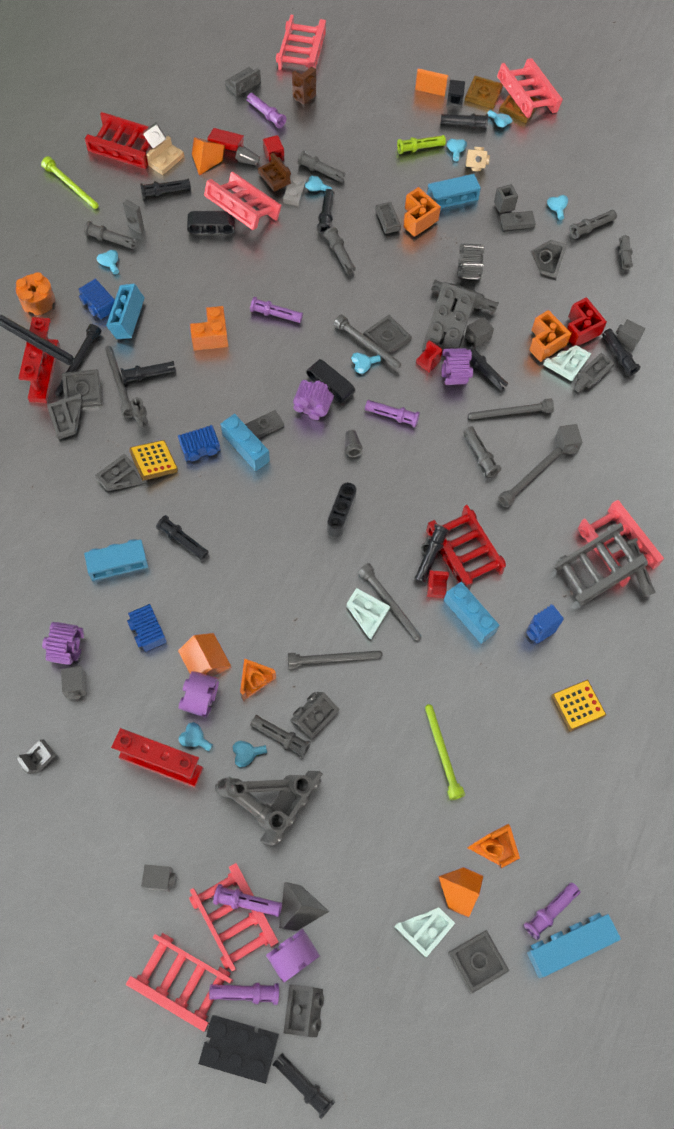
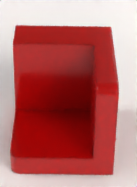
[263,135,285,162]
[416,340,443,373]
[427,570,449,598]

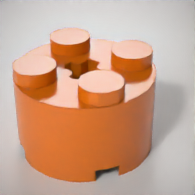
[16,272,55,315]

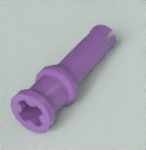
[247,93,287,128]
[250,297,303,323]
[365,399,420,427]
[524,882,581,940]
[213,884,282,917]
[209,983,279,1005]

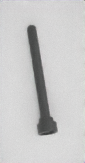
[334,314,401,368]
[105,346,133,417]
[468,398,554,420]
[498,448,562,507]
[358,563,421,641]
[288,650,383,669]

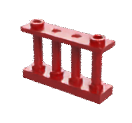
[85,112,150,169]
[18,317,60,403]
[426,505,506,590]
[111,728,204,788]

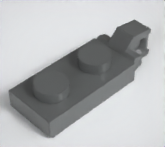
[574,353,615,393]

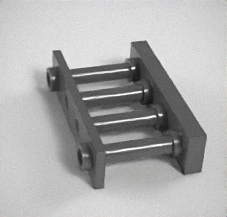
[554,523,648,606]

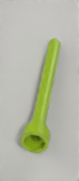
[41,156,99,209]
[425,704,465,800]

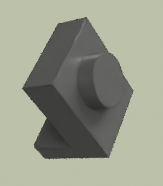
[17,739,56,774]

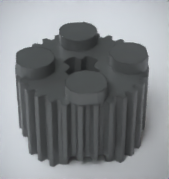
[458,244,485,279]

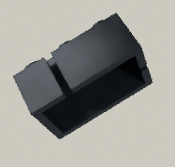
[198,1015,279,1084]

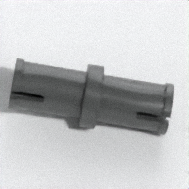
[619,235,633,270]
[131,397,148,427]

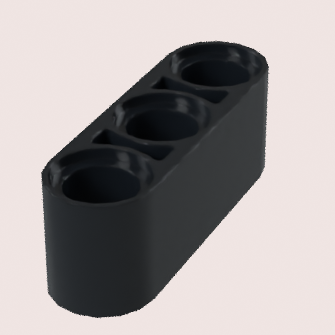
[187,211,235,235]
[306,359,355,404]
[327,482,357,537]

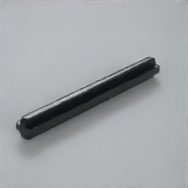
[0,315,74,365]

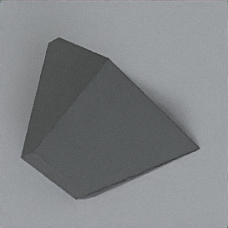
[531,240,567,278]
[279,882,329,931]

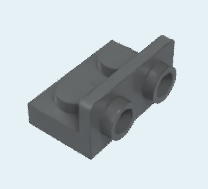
[225,67,261,96]
[290,692,340,739]
[284,985,324,1038]

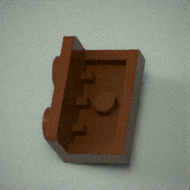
[292,66,316,105]
[258,153,291,192]

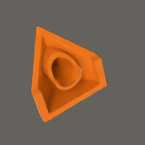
[192,137,225,175]
[240,658,276,701]
[467,824,520,868]
[439,867,483,918]

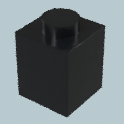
[447,80,465,107]

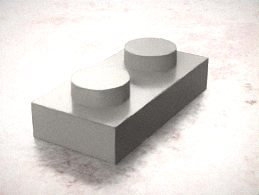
[283,174,307,206]

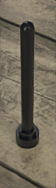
[55,324,102,397]

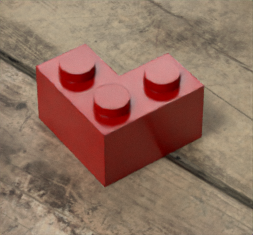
[567,297,607,347]

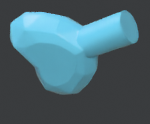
[487,110,513,128]
[446,138,467,161]
[305,176,332,191]
[547,195,568,220]
[97,249,119,274]
[351,352,381,374]
[178,722,213,752]
[232,740,267,767]

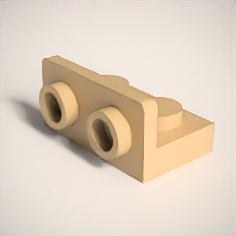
[147,136,184,175]

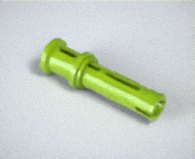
[397,135,446,154]

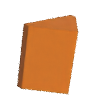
[415,68,450,96]
[178,633,231,676]

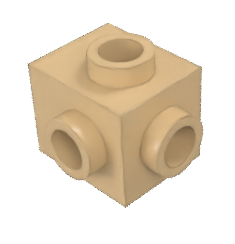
[465,147,490,171]

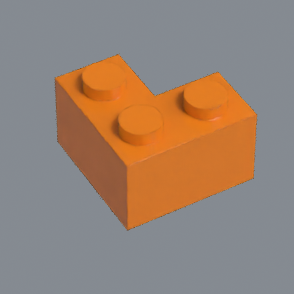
[404,187,441,237]
[190,306,228,351]
[529,310,571,362]

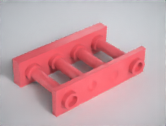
[276,15,326,70]
[497,58,563,118]
[204,172,282,230]
[578,500,664,587]
[189,863,279,972]
[126,933,233,1032]

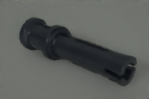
[440,113,489,129]
[140,178,191,199]
[316,189,335,235]
[602,328,641,376]
[467,345,508,391]
[120,361,176,384]
[156,515,209,560]
[414,524,451,583]
[272,1053,335,1119]

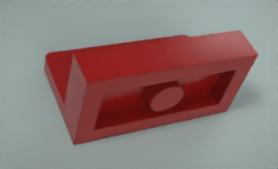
[207,128,244,152]

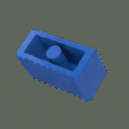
[78,278,115,320]
[178,425,221,461]
[127,604,167,652]
[527,604,564,644]

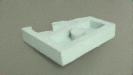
[543,345,591,381]
[347,588,390,639]
[394,908,455,958]

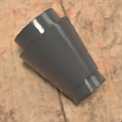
[235,146,260,166]
[345,430,363,457]

